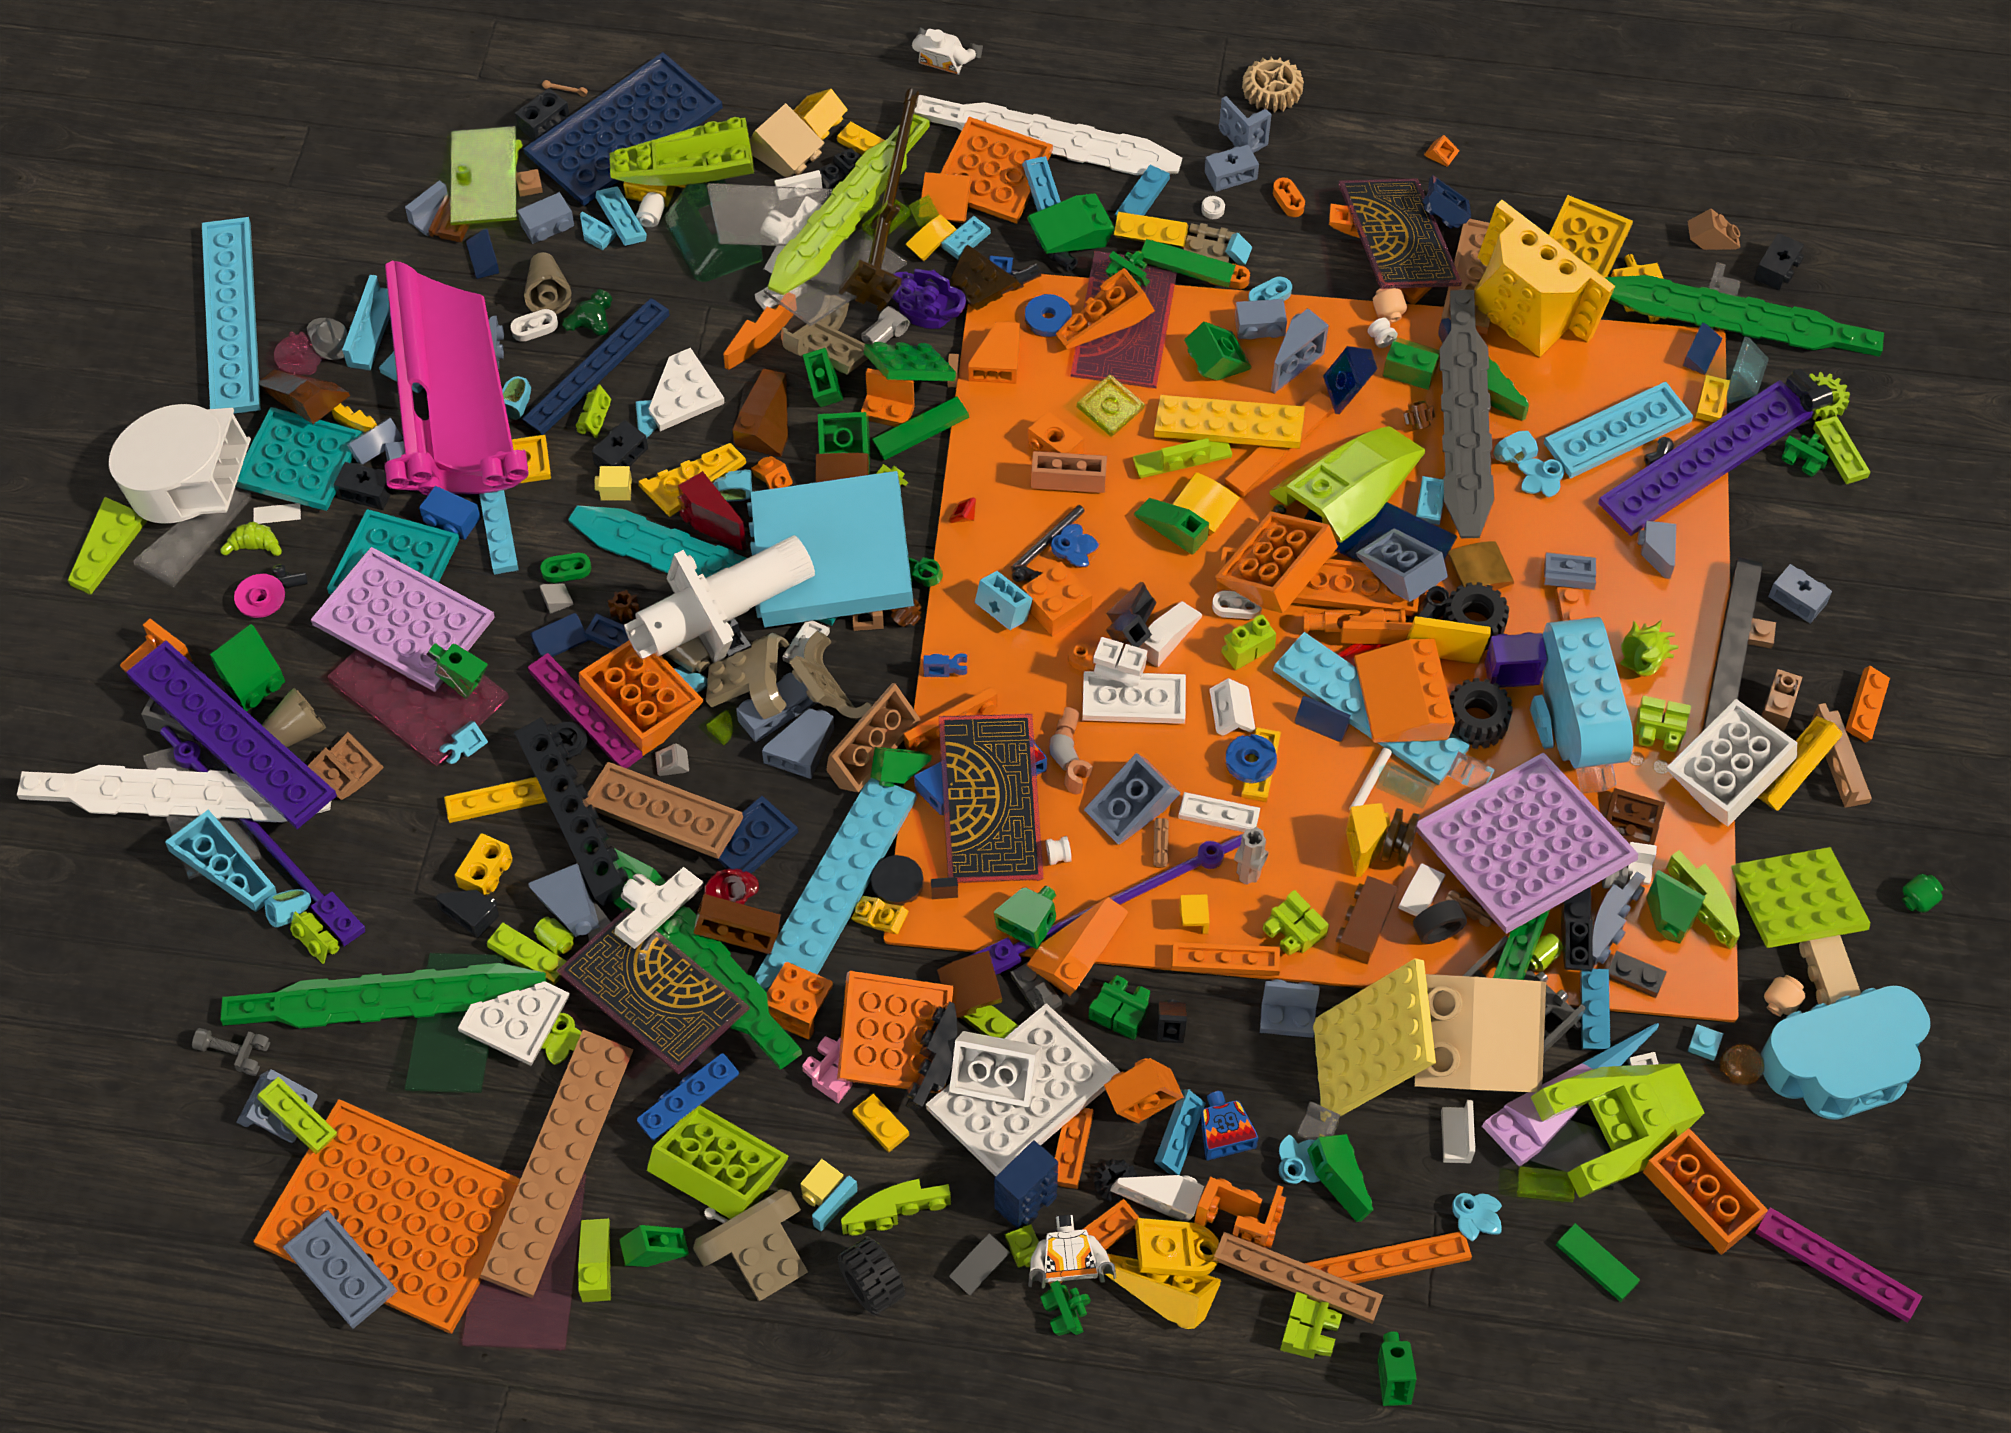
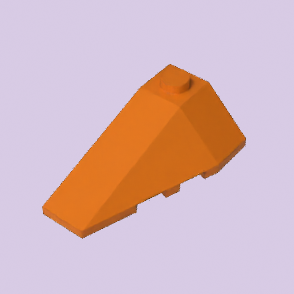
[1056,268,1155,349]
[1026,896,1129,997]

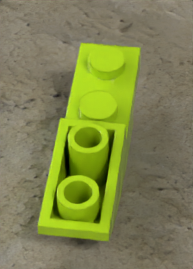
[1666,850,1740,950]
[841,1179,951,1236]

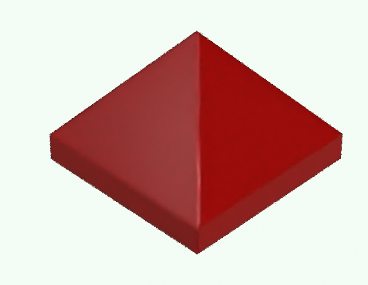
[949,497,976,523]

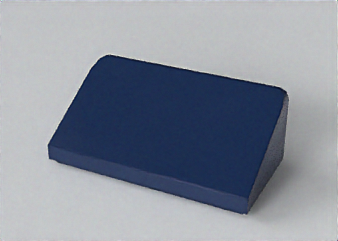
[466,228,499,279]
[1683,322,1723,375]
[531,613,589,657]
[1295,696,1351,742]

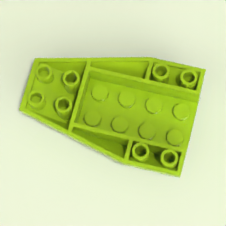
[610,117,754,186]
[1270,426,1425,543]

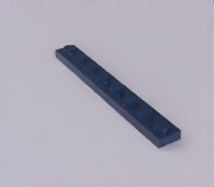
[522,298,670,435]

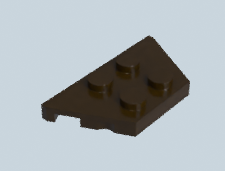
[949,245,1021,310]

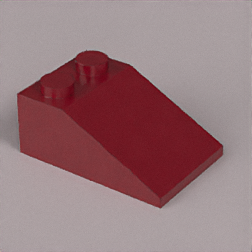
[677,471,747,551]

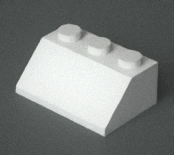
[949,1031,1042,1107]

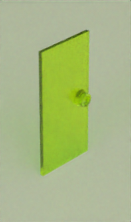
[450,126,516,225]

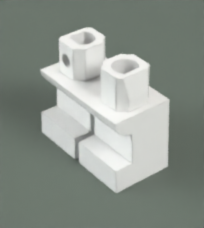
[1093,637,1148,688]

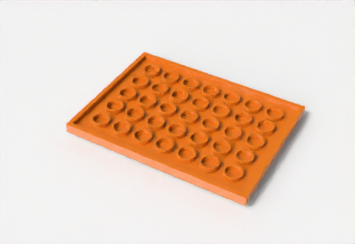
[253,1099,520,1334]

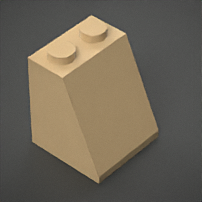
[750,103,824,178]

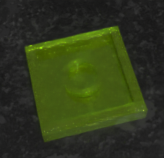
[1076,374,1145,437]

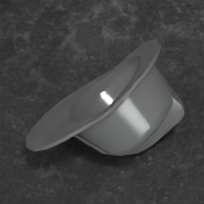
[307,318,348,360]

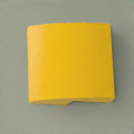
[1173,472,1239,535]

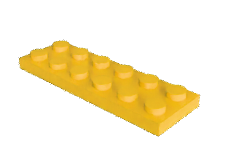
[1154,395,1305,449]

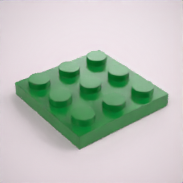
[863,342,956,381]

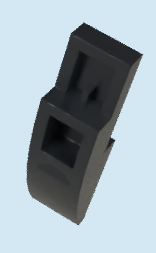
[1561,886,1593,972]
[905,1001,957,1111]

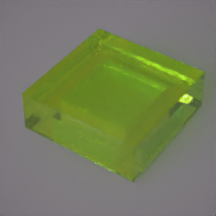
[908,195,939,227]

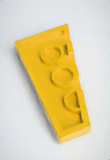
[639,443,746,517]

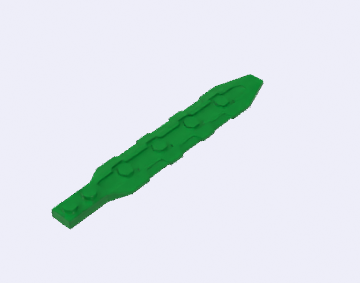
[1604,275,1884,357]
[602,848,802,1070]
[221,963,546,1028]

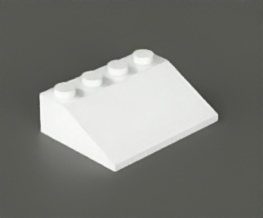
[1667,699,1797,827]

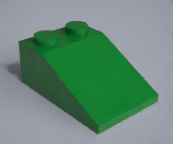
[1027,194,1115,254]
[818,412,870,475]
[210,624,286,712]

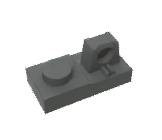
[1011,962,1062,1012]

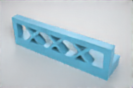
[342,275,390,370]

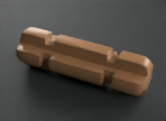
[1153,818,1169,868]
[1445,890,1494,927]

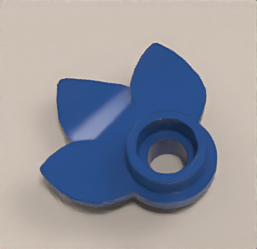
[1051,524,1099,567]

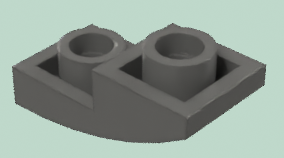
[949,1233,1010,1295]

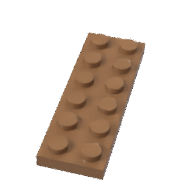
[1441,219,1490,334]
[586,762,743,859]

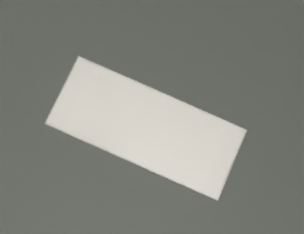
[254,503,301,524]

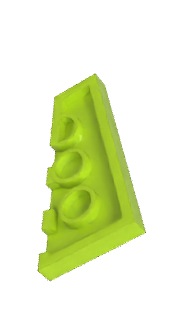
[68,497,148,595]

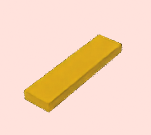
[444,777,548,823]

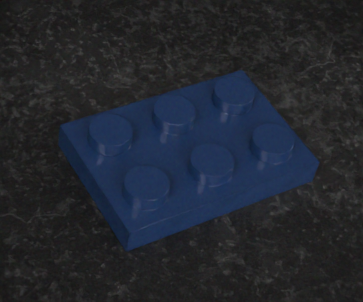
[715,796,798,874]

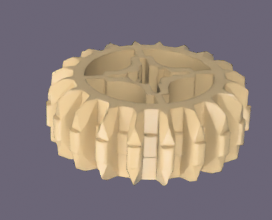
[1242,56,1304,113]

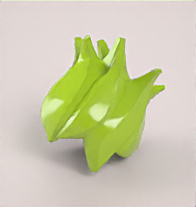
[1620,620,1679,677]

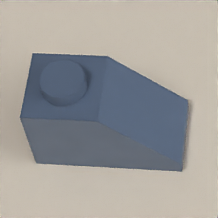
[1638,521,1676,579]

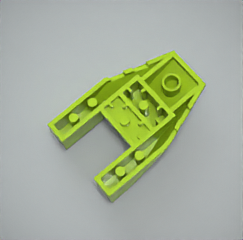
[1531,1063,1704,1198]

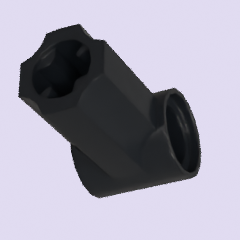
[1786,369,1833,412]
[1408,586,1449,623]

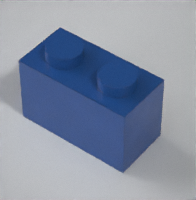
[419,486,480,540]

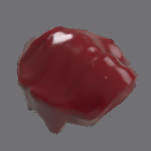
[705,868,759,905]

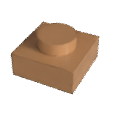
[515,169,543,197]
[948,354,959,388]
[1748,618,1776,649]

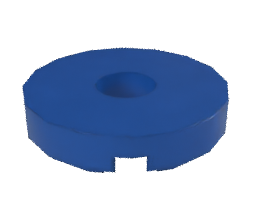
[1025,294,1072,337]
[1225,734,1277,783]

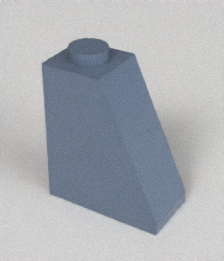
[762,708,834,779]
[529,864,600,937]

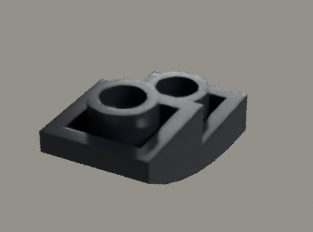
[815,148,861,191]

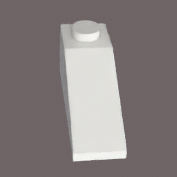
[1139,601,1202,668]
[1110,1175,1204,1222]

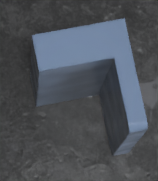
[405,180,448,236]

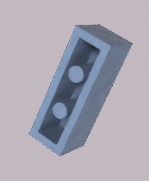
[736,673,818,742]

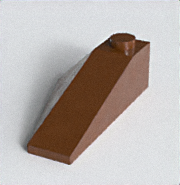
[733,368,788,457]
[259,369,350,424]

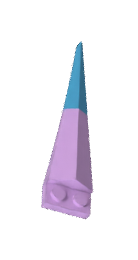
[1482,1023,1659,1167]

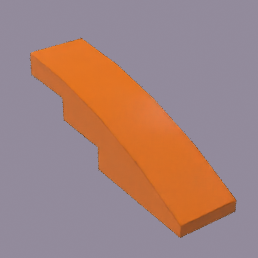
[723,293,797,370]

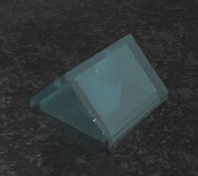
[1726,337,1769,403]
[1376,761,1437,809]

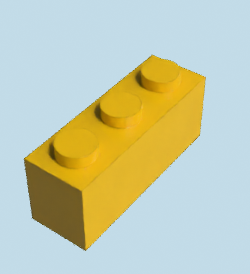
[1114,212,1188,248]

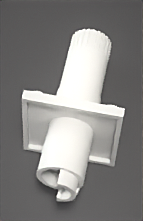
[624,535,815,663]

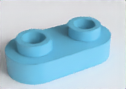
[1248,277,1292,301]

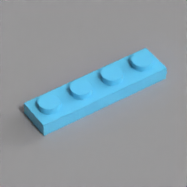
[479,490,519,575]

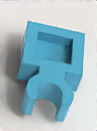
[439,720,488,764]

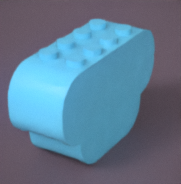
[1543,617,1633,768]
[1759,986,1930,1120]

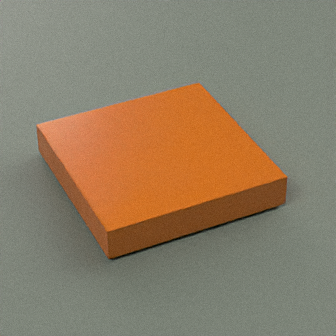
[919,172,971,223]

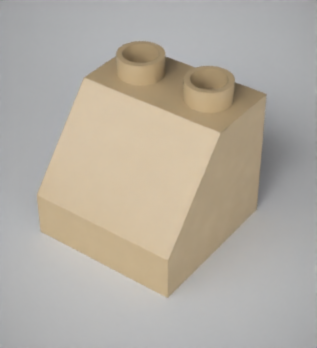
[1415,974,1546,1092]

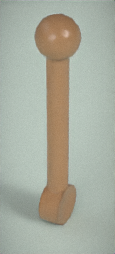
[542,80,588,97]

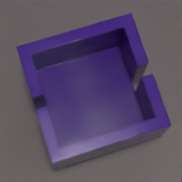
[1485,632,1547,688]

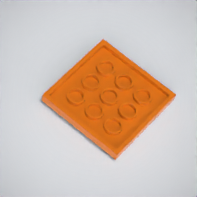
[940,117,1053,223]
[837,971,953,1093]

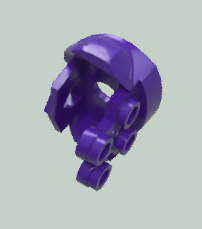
[892,269,966,329]

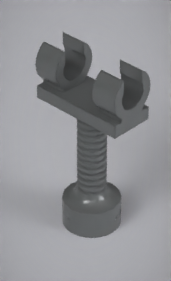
[192,1028,271,1076]

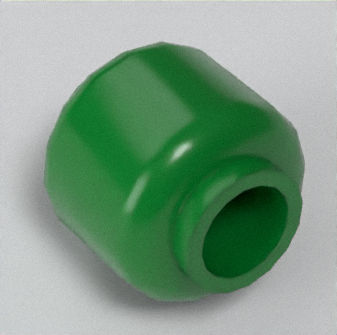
[1902,874,1943,913]

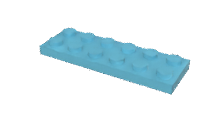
[1544,382,1693,479]

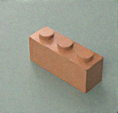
[1031,451,1107,493]

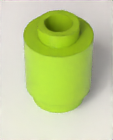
[534,917,574,955]
[1528,933,1563,972]

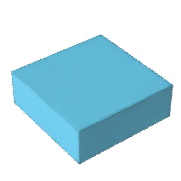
[1225,233,1252,266]

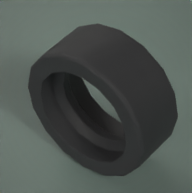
[1413,900,1467,944]

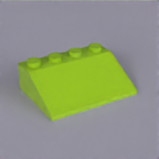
[647,1106,789,1219]

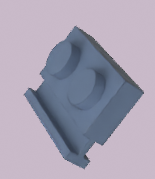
[1544,552,1596,590]

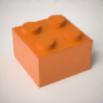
[1022,562,1092,637]
[1104,1058,1184,1123]

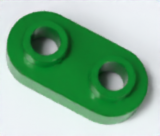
[541,553,591,583]

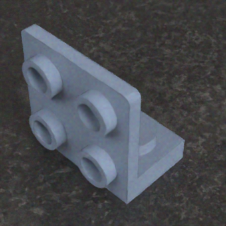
[1219,96,1271,153]
[1260,979,1320,1038]
[237,1069,317,1143]

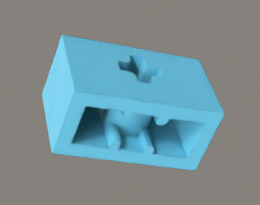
[975,571,1033,630]

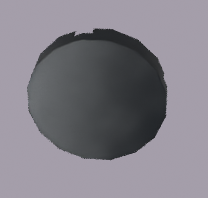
[871,855,924,906]

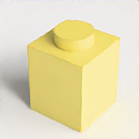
[595,466,632,500]
[801,1159,844,1207]

